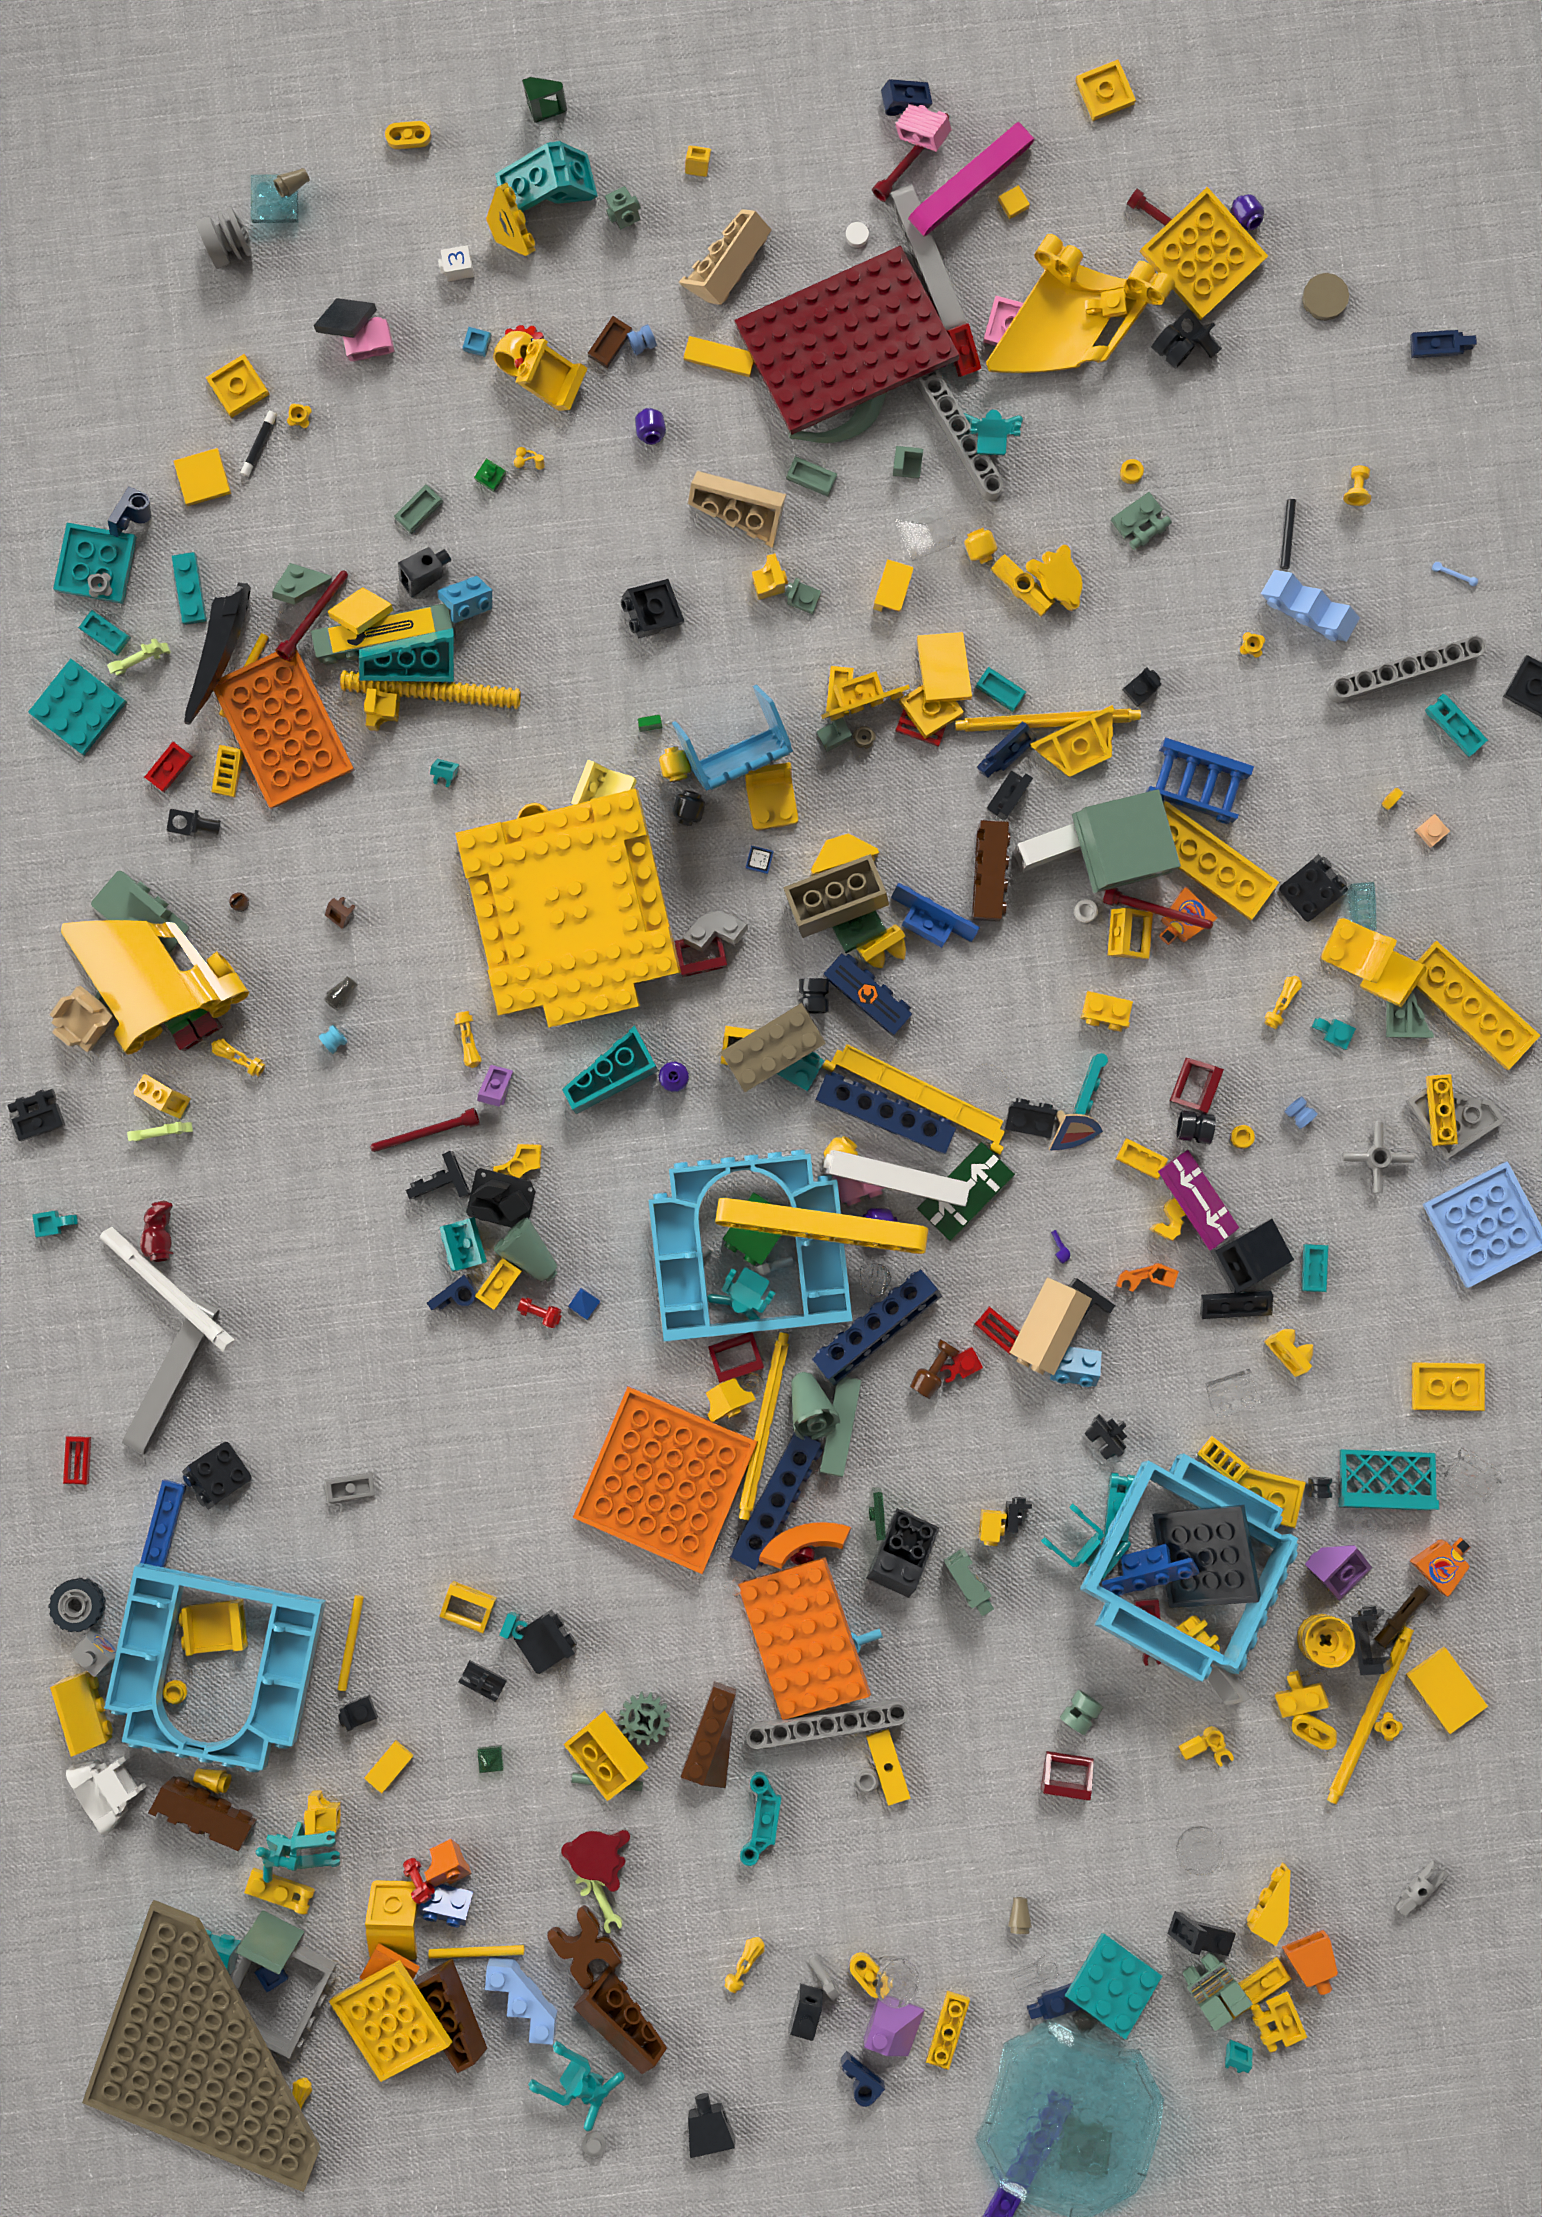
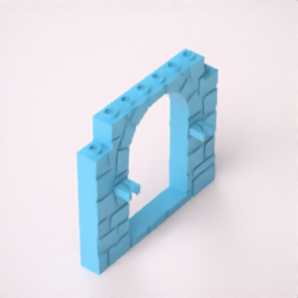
[648,1149,852,1341]
[104,1563,326,1772]

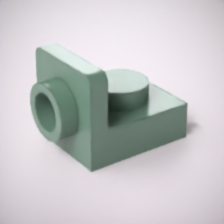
[785,578,821,614]

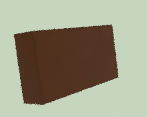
[588,316,632,368]

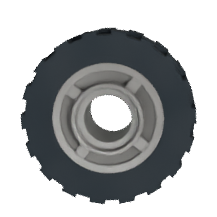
[48,1578,106,1632]

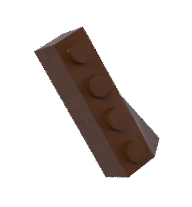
[681,1681,736,1788]
[573,1965,667,2074]

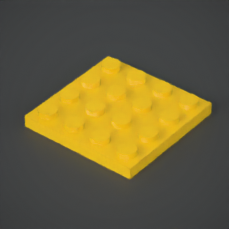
[1139,187,1268,320]
[329,1960,452,2082]

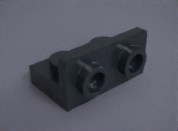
[987,771,1033,821]
[1004,1098,1058,1139]

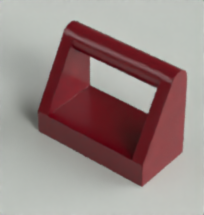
[674,936,728,978]
[1169,1057,1224,1114]
[708,1332,764,1383]
[1041,1751,1094,1801]

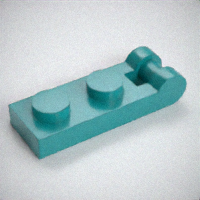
[1425,694,1488,757]
[1073,1053,1108,1115]
[1103,1472,1135,1541]

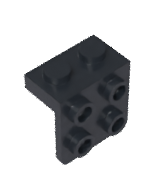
[1279,854,1348,922]
[182,1442,252,1510]
[514,1609,577,1674]

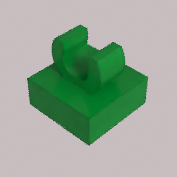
[474,458,507,492]

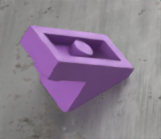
[477,1065,513,1107]

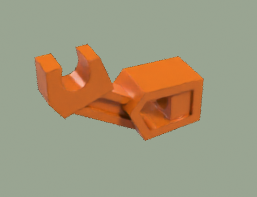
[1115,1263,1179,1292]

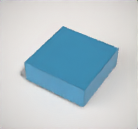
[462,327,492,357]

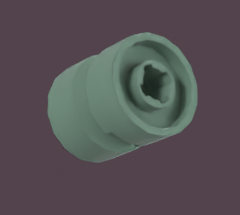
[1060,1689,1104,1736]

